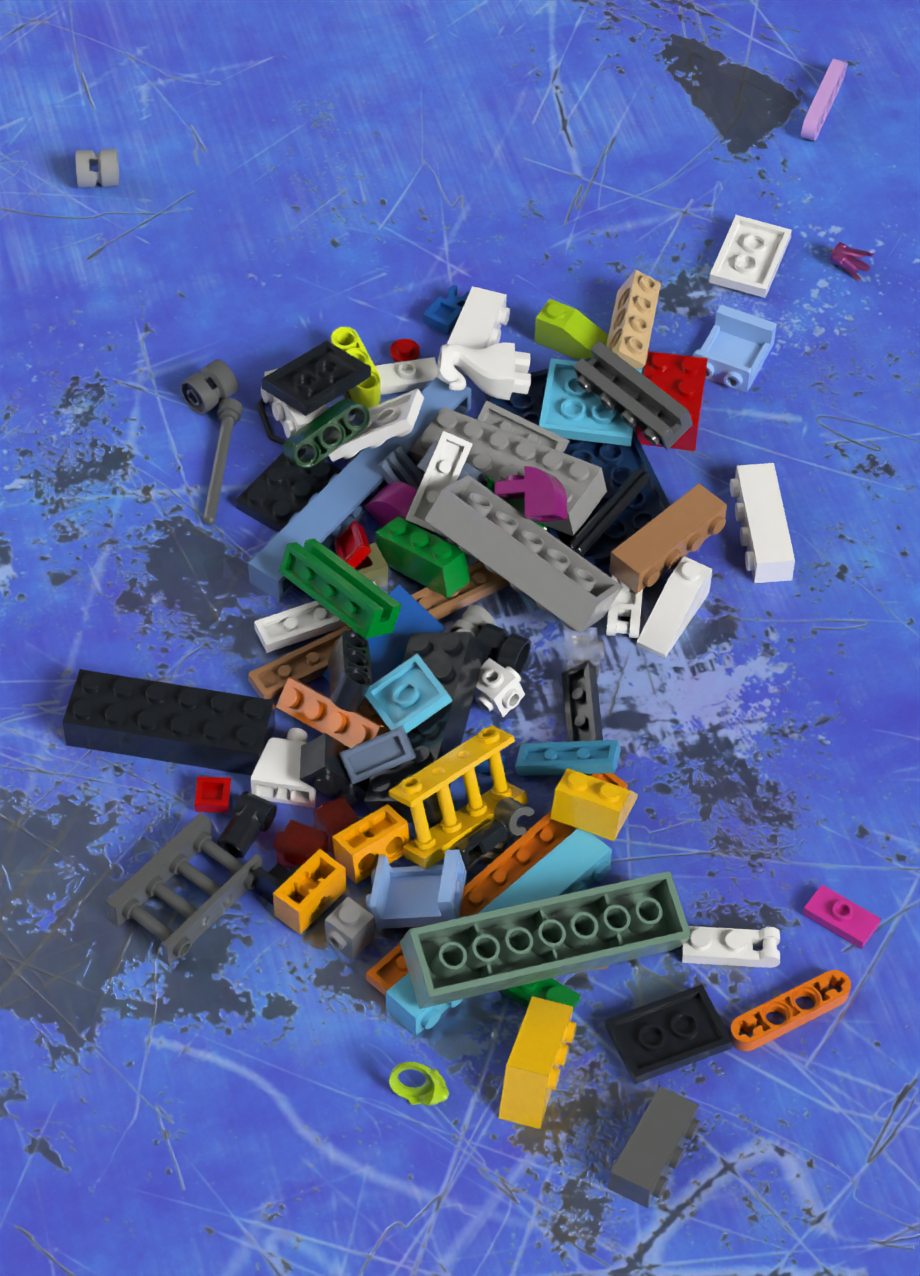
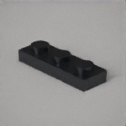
[561,660,603,742]

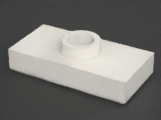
[375,357,437,395]

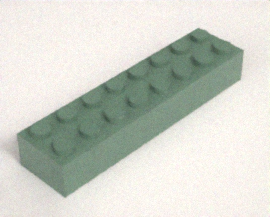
[400,871,692,1009]

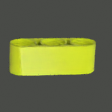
[331,327,381,409]

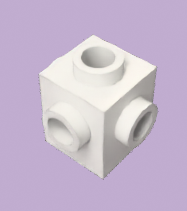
[474,658,525,717]

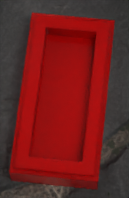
[334,520,372,569]

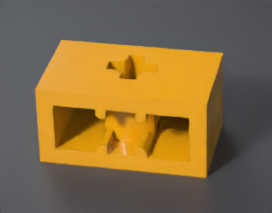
[273,849,346,935]

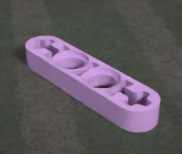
[801,58,847,141]

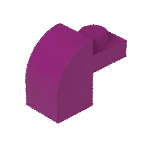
[495,466,567,522]
[364,482,436,535]

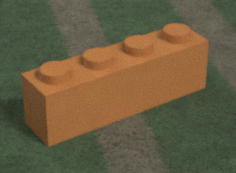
[609,484,727,594]

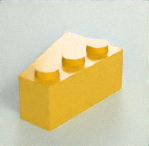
[498,996,577,1129]

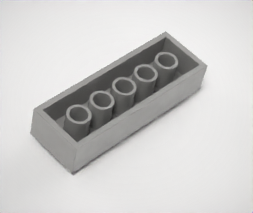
[410,407,607,537]
[425,475,623,633]

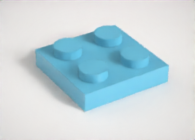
[365,654,453,733]

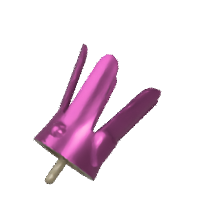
[828,242,874,281]

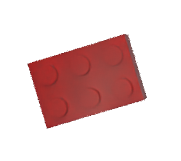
[635,351,708,451]

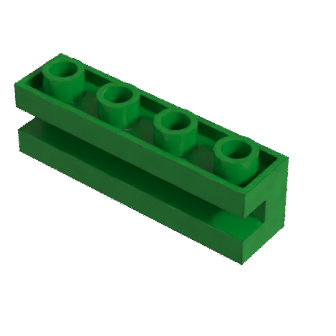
[278,538,402,639]

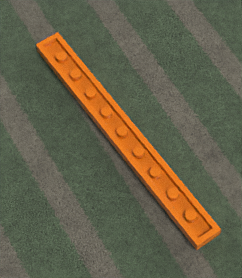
[366,773,628,997]

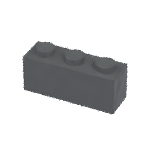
[608,1086,701,1208]

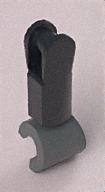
[449,797,535,870]

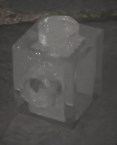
[563,627,605,678]

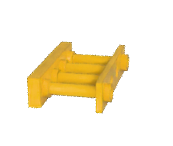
[388,725,528,870]

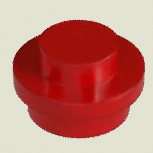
[390,339,420,363]

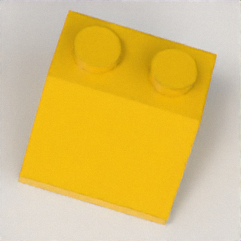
[550,768,638,841]

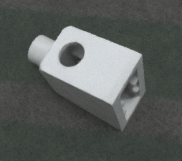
[251,728,316,808]

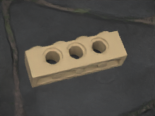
[606,270,661,369]

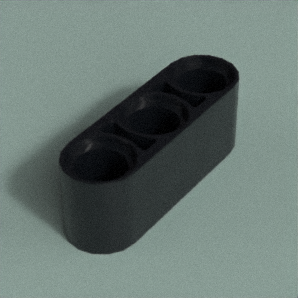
[328,630,372,712]

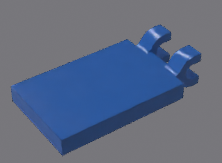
[323,584,446,701]

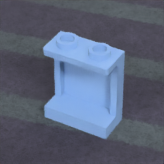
[693,305,777,393]
[366,849,467,929]

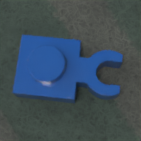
[423,285,470,334]

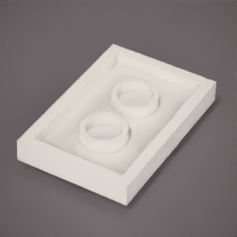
[709,215,792,298]
[328,388,424,461]

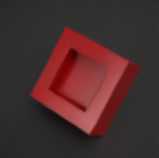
[194,776,232,813]

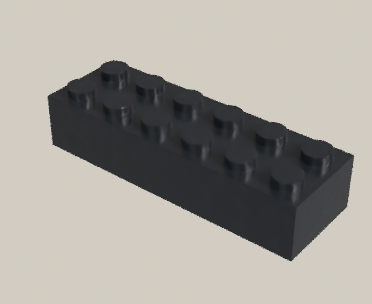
[364,632,484,823]
[62,669,276,776]

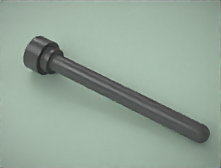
[203,398,243,525]

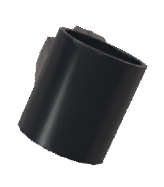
[217,791,277,859]

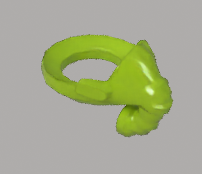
[389,1062,449,1106]

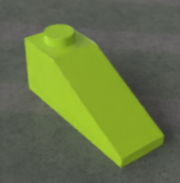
[535,299,608,360]

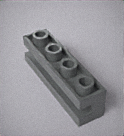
[574,341,693,450]

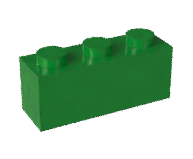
[375,517,470,598]

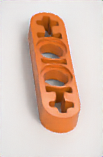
[729,970,851,1051]

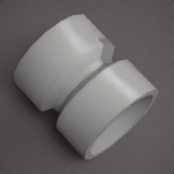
[76,149,119,188]

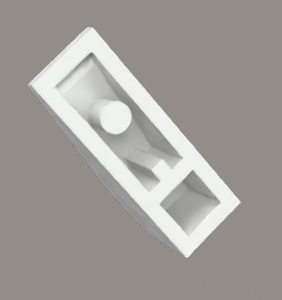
[636,556,712,659]

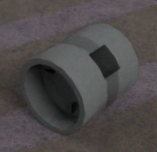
[180,359,238,415]

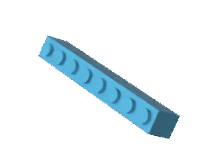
[386,829,612,1036]

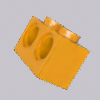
[332,804,410,884]

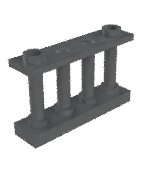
[105,813,262,966]

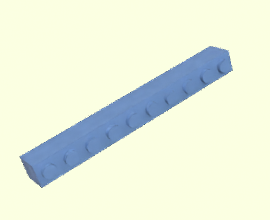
[248,377,471,601]

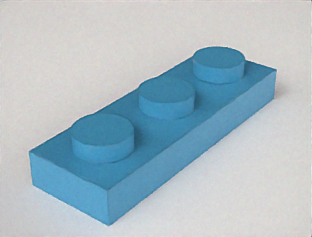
[515,740,621,776]

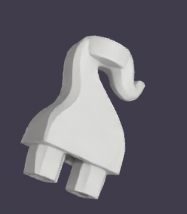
[437,342,531,400]

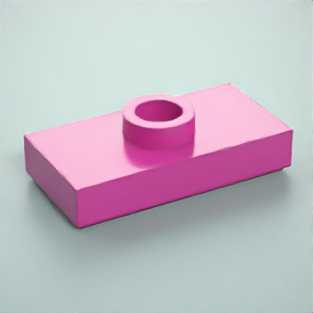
[803,885,881,949]

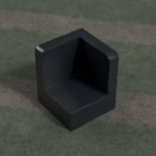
[254,863,301,906]

